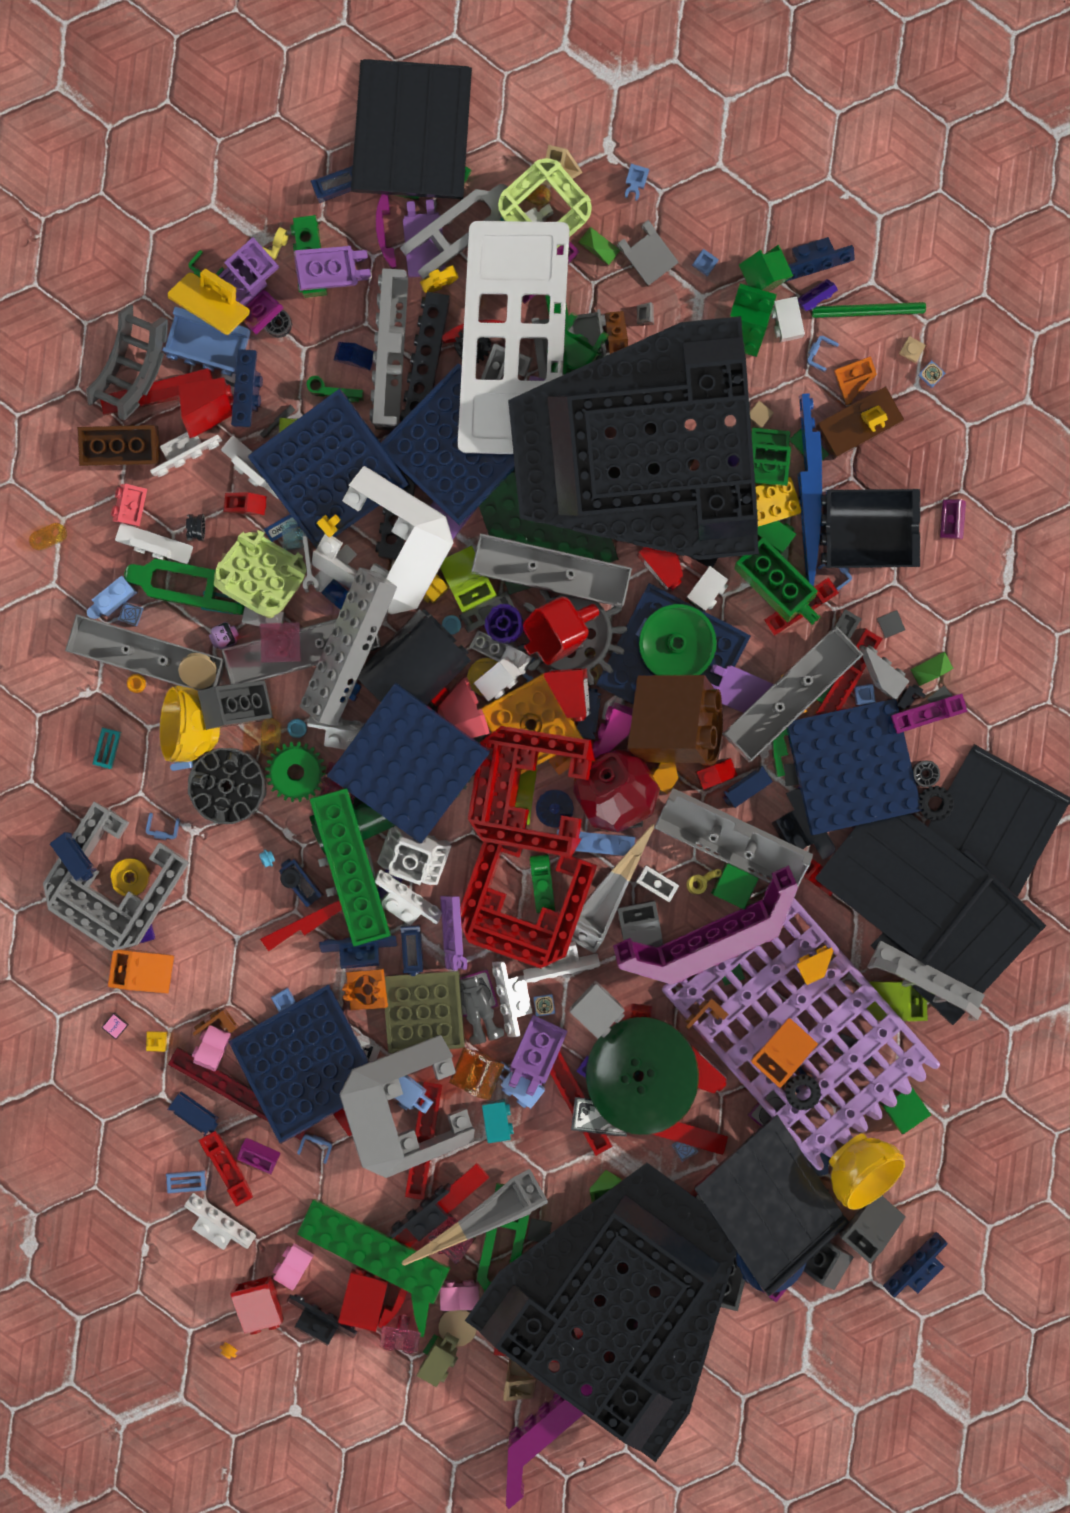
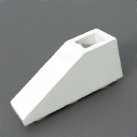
[470,630,532,675]

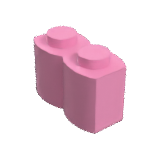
[192,1025,231,1072]
[272,1243,314,1291]
[440,1280,479,1311]

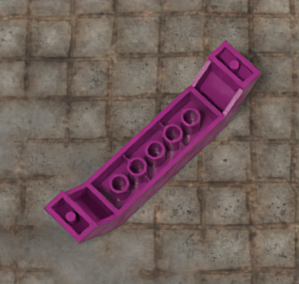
[613,865,798,985]
[506,1384,592,1509]

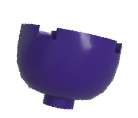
[485,604,524,643]

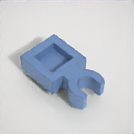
[625,164,649,201]

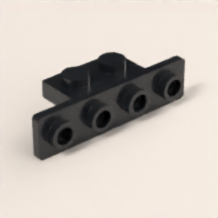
[390,1183,451,1241]
[287,1294,358,1346]

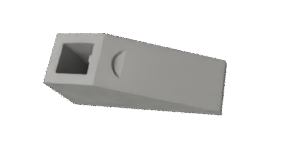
[859,645,909,699]

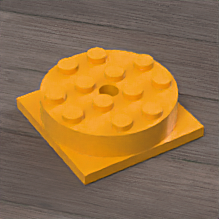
[479,673,583,774]

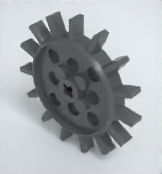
[518,589,628,686]

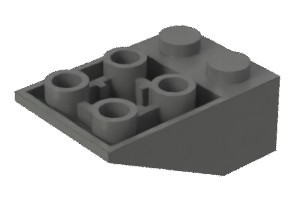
[617,900,663,947]
[838,1196,906,1264]

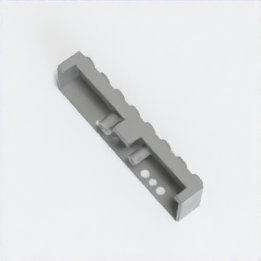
[369,268,408,430]
[471,533,632,608]
[300,567,397,726]
[65,614,225,691]
[221,619,382,685]
[722,626,864,762]
[654,788,813,886]

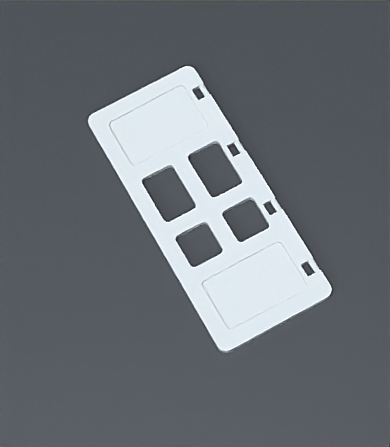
[458,221,570,454]

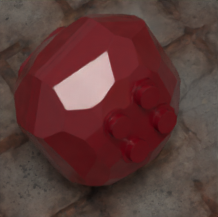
[573,749,660,833]

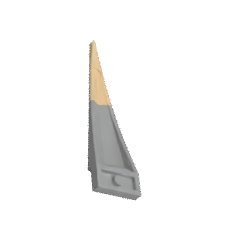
[571,824,654,953]
[402,1169,548,1265]

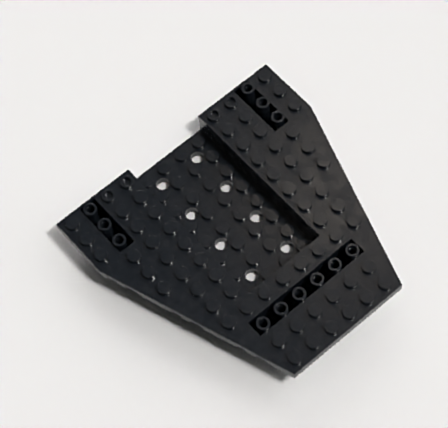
[508,316,759,560]
[465,1162,737,1462]

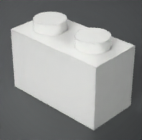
[771,296,805,342]
[686,566,728,612]
[474,656,522,701]
[636,865,679,902]

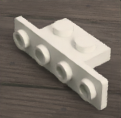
[150,432,222,477]
[221,436,279,499]
[115,523,193,564]
[307,716,365,750]
[375,870,442,926]
[523,941,600,983]
[492,961,532,1037]
[184,1193,256,1250]

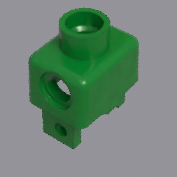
[547,312,609,375]

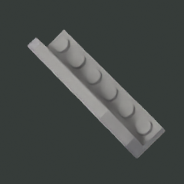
[867,941,985,1021]

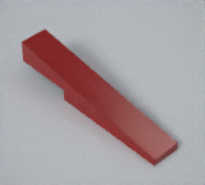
[100,368,212,416]
[814,628,883,716]
[260,900,342,952]
[550,1050,613,1156]
[405,1082,442,1200]
[652,1122,728,1155]
[393,1163,489,1247]

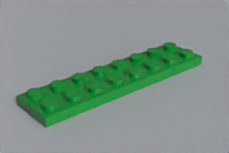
[310,788,391,946]
[297,1199,450,1304]

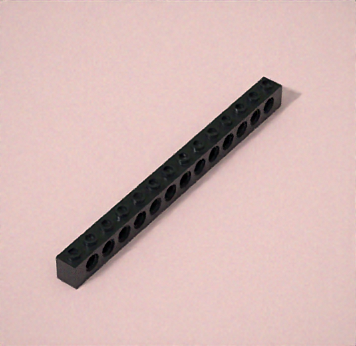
[375,291,450,561]

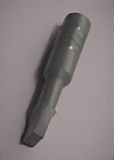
[260,404,295,438]

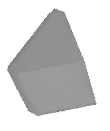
[637,302,654,325]

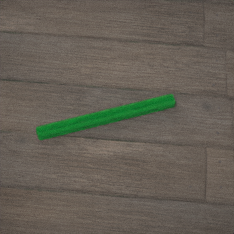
[812,302,926,318]

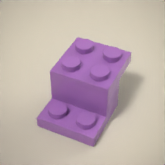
[218,237,279,306]

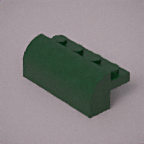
[309,796,396,857]

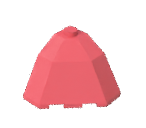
[436,677,490,738]

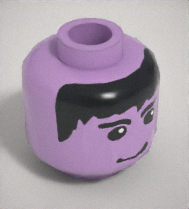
[209,622,239,650]

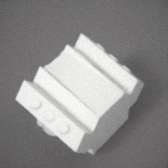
[377,826,451,885]

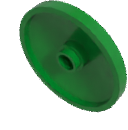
[639,604,717,675]

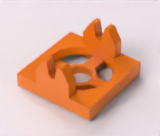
[342,969,388,1011]

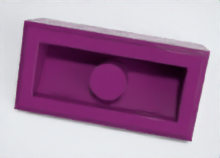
[940,499,966,539]
[237,1138,280,1174]

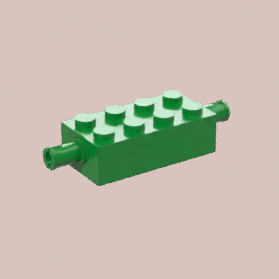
[734,537,821,625]

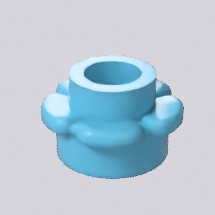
[259,849,275,868]

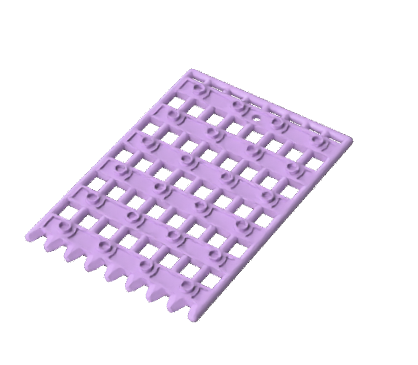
[662,898,940,1171]

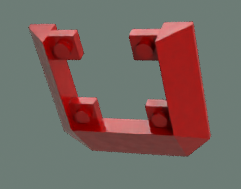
[468,726,595,857]
[460,841,598,969]

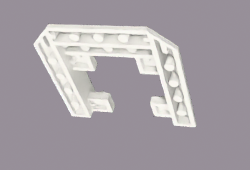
[311,466,453,615]

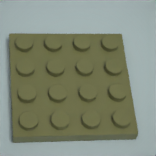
[385,971,465,1053]

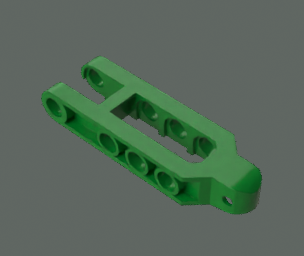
[124,558,245,615]
[477,1183,530,1292]

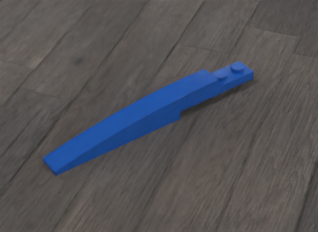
[797,393,822,587]

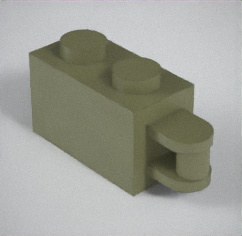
[417,1332,459,1387]

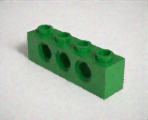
[290,215,327,298]

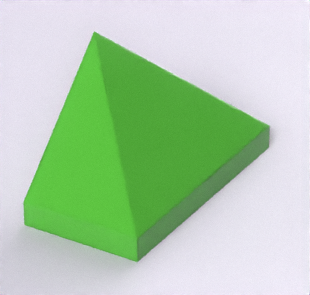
[578,227,620,266]
[910,652,954,686]
[590,1170,622,1202]

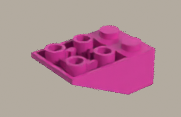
[592,702,633,758]

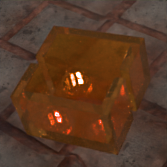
[449,1047,505,1100]

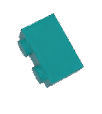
[482,1099,514,1143]

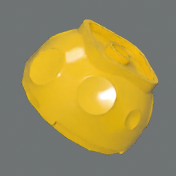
[159,685,220,763]
[829,1133,905,1210]

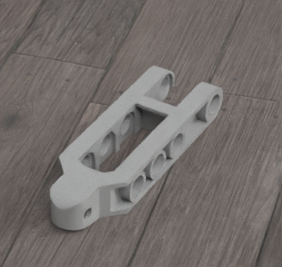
[400,184,508,279]

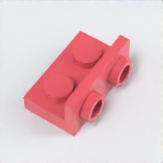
[111,484,147,527]

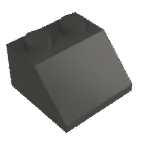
[803,1241,854,1290]

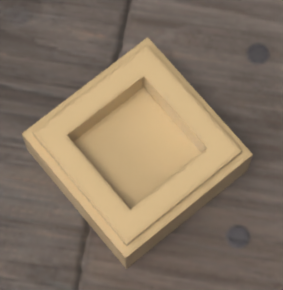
[750,401,774,428]

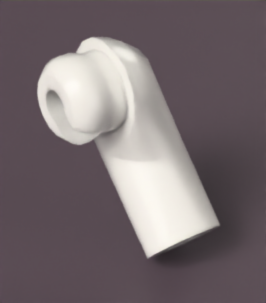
[602,695,625,720]

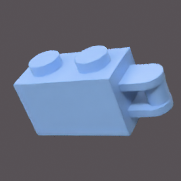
[87,576,138,619]
[493,1061,545,1109]
[395,1075,433,1113]

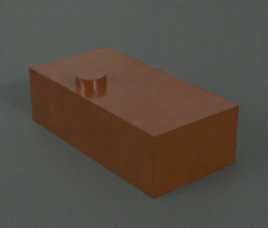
[815,386,904,460]
[77,425,160,466]

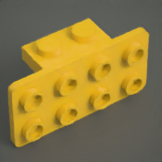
[168,268,250,335]
[755,477,801,527]

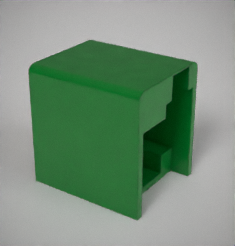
[739,245,793,292]
[711,862,759,910]
[879,1086,931,1135]

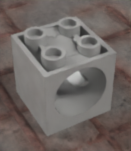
[569,980,625,1038]

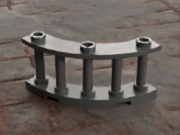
[86,304,168,420]

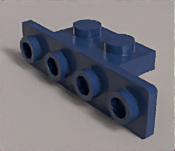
[785,237,855,282]
[231,349,263,427]
[319,935,397,969]
[883,1232,948,1298]

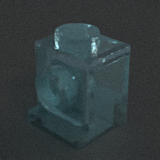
[281,521,304,550]

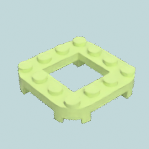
[498,158,592,248]

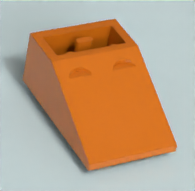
[108,948,175,994]
[750,1018,818,1088]

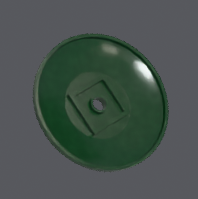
[586,1017,699,1135]

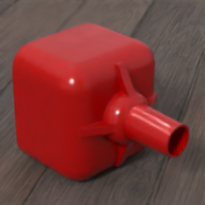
[523,596,599,665]

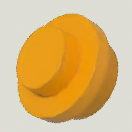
[127,674,146,693]
[219,1342,238,1359]

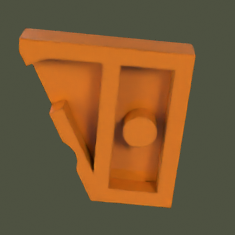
[834,356,877,405]

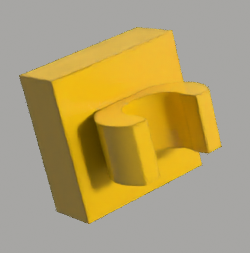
[861,406,888,432]
[317,514,341,538]
[146,1031,167,1052]

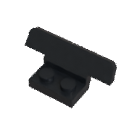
[772,788,835,859]

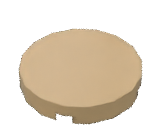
[178,653,218,689]
[439,1310,476,1347]

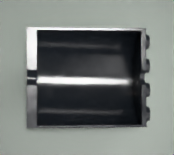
[819,489,920,568]
[357,609,471,705]

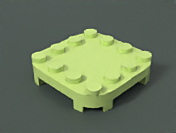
[214,530,307,618]

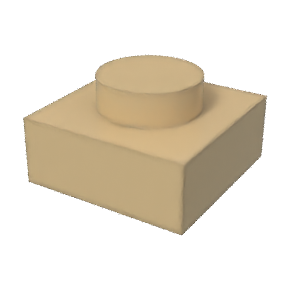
[899,336,926,363]

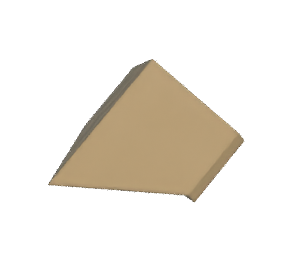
[542,145,583,186]
[503,1358,536,1401]

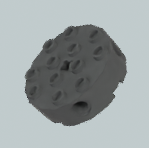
[188,748,267,824]

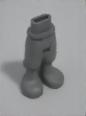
[463,976,505,1045]

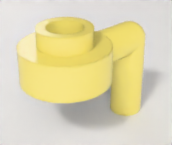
[262,227,289,260]
[687,869,722,894]

